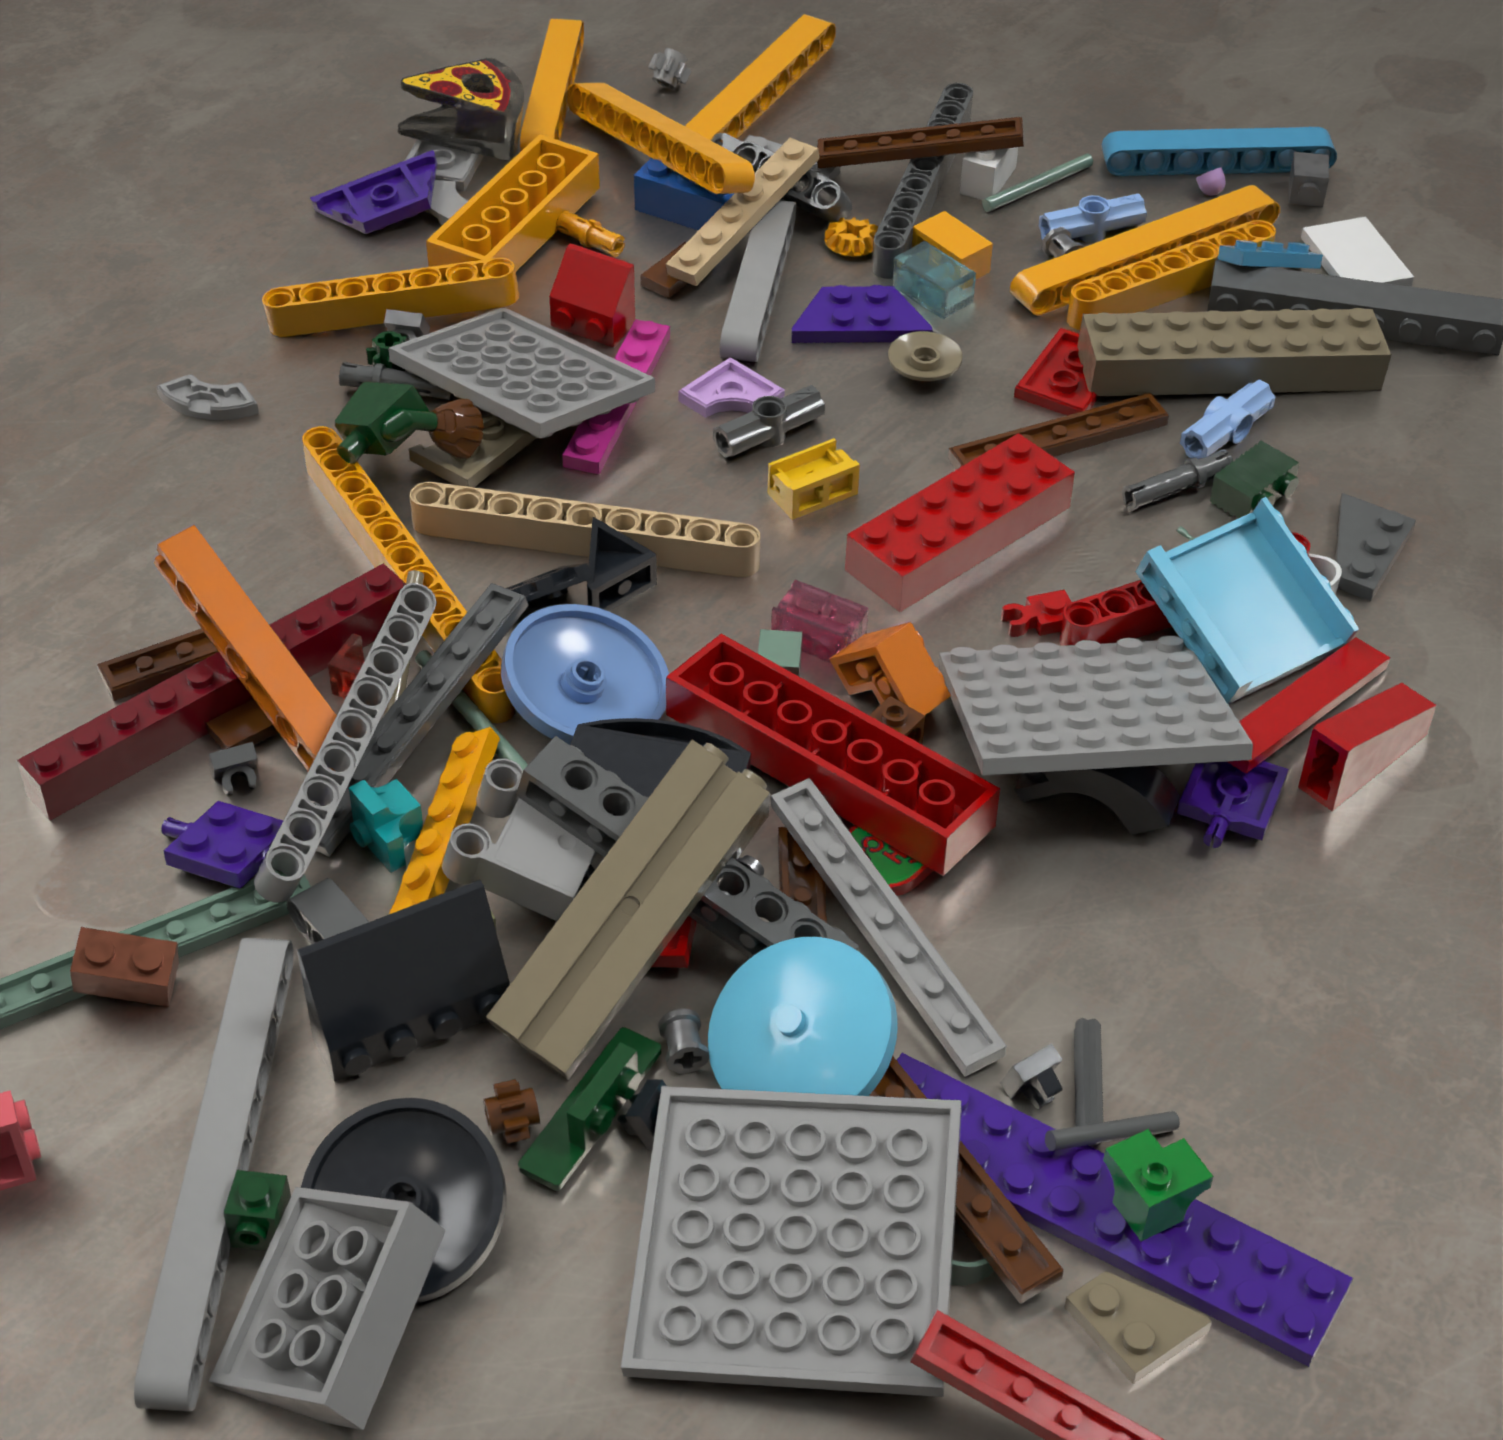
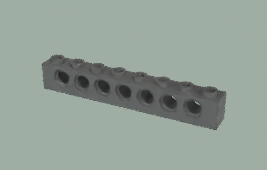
[516,736,859,958]

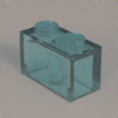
[892,241,976,319]

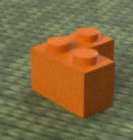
[829,622,951,715]

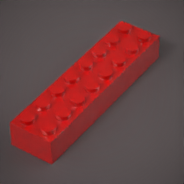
[666,633,1000,876]

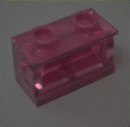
[771,580,869,663]

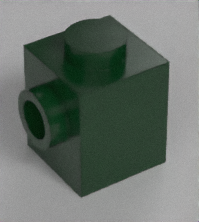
[223,1170,291,1251]

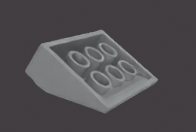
[208,1187,446,1430]

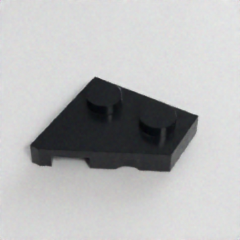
[506,563,592,610]

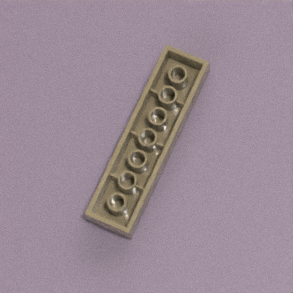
[1077,308,1392,396]

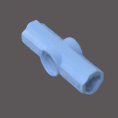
[1038,193,1147,243]
[1180,379,1275,459]

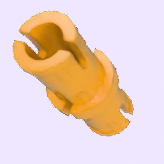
[557,210,625,257]

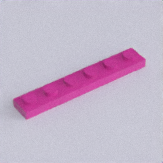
[562,319,670,475]

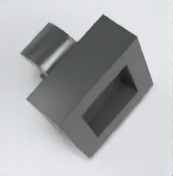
[209,742,258,795]

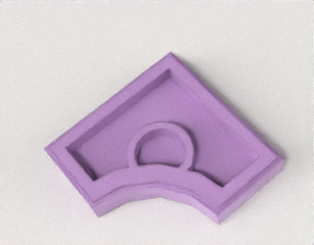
[678,357,785,418]

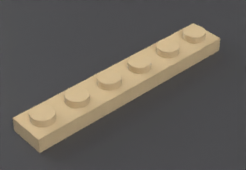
[666,138,820,286]

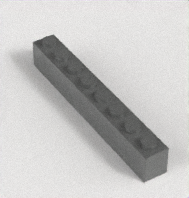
[1207,260,1503,355]

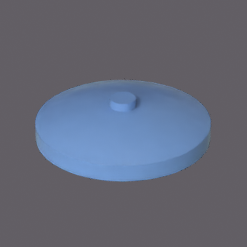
[501,604,669,745]

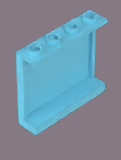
[1135,497,1359,705]

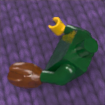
[335,382,484,464]

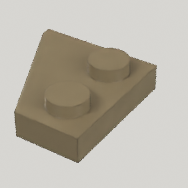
[1064,1271,1212,1384]

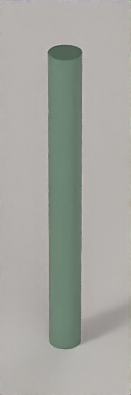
[982,153,1093,212]

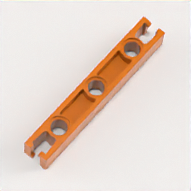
[154,525,352,771]

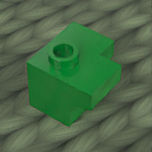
[1103,1129,1214,1241]

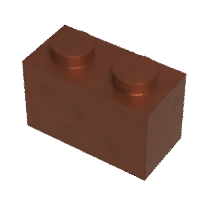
[70,927,179,1007]

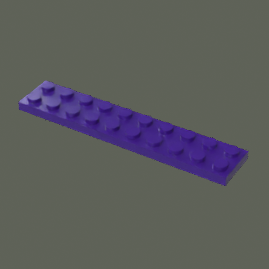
[897,1053,1353,1367]

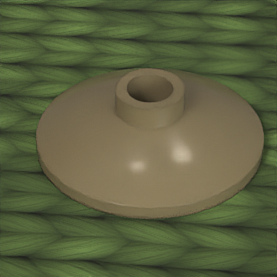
[888,331,963,381]

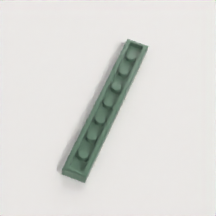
[0,870,311,1030]

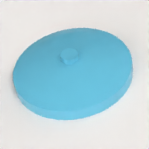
[708,937,898,1096]

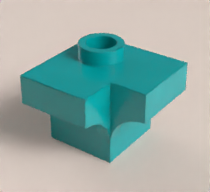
[348,779,423,873]

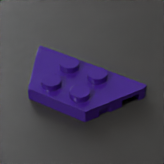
[310,150,438,234]
[791,285,933,343]

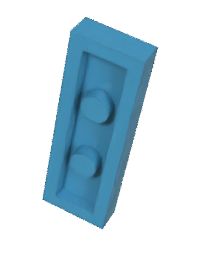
[1217,240,1323,269]

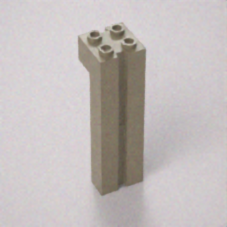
[486,740,770,1080]

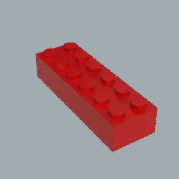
[845,433,1075,612]

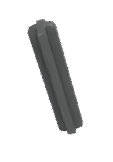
[1074,1018,1103,1147]

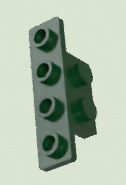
[518,1027,662,1191]

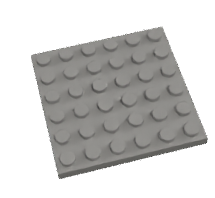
[939,636,1253,775]
[621,1086,962,1397]

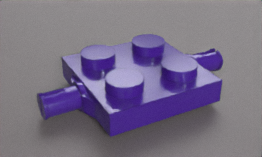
[1177,760,1289,848]
[161,801,294,889]

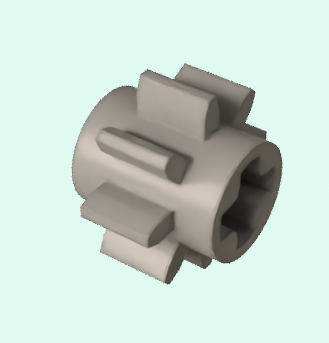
[648,48,692,90]

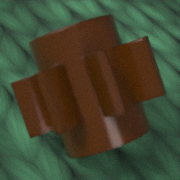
[483,1079,540,1144]

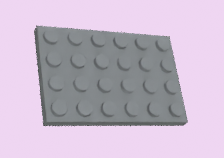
[389,307,655,438]

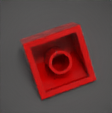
[549,243,635,348]

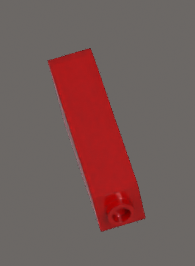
[1298,683,1437,812]

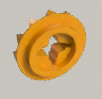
[824,217,878,257]

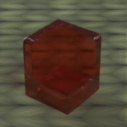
[328,633,367,705]

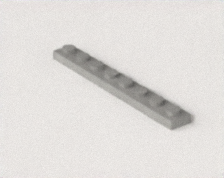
[771,778,1007,1076]

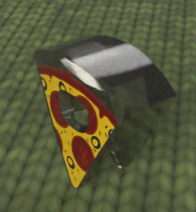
[398,58,524,160]

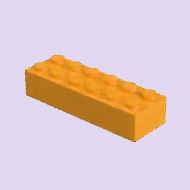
[426,134,600,271]

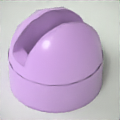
[1196,168,1226,196]

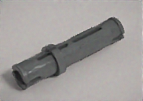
[339,362,454,401]
[1122,449,1234,510]

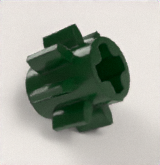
[366,331,407,371]

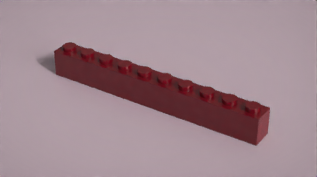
[17,563,406,821]

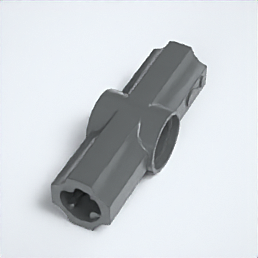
[713,385,825,458]

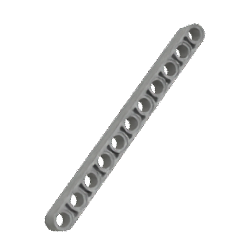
[134,938,293,1411]

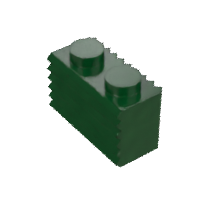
[1210,440,1300,519]

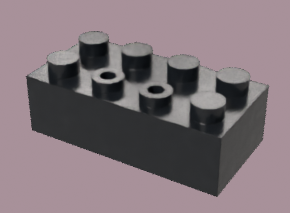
[570,718,751,816]

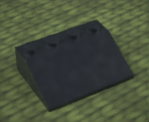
[297,880,510,1082]

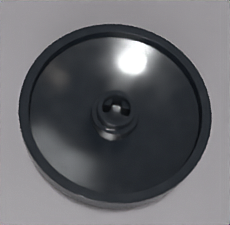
[301,1098,507,1303]

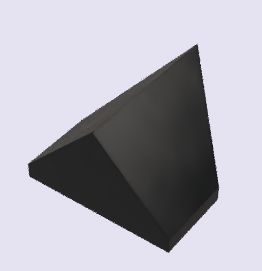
[587,517,657,611]

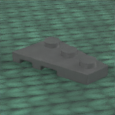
[1335,493,1416,601]

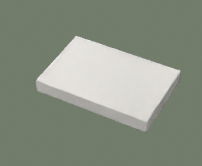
[1301,217,1414,287]

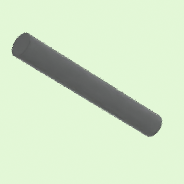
[1045,1111,1180,1151]

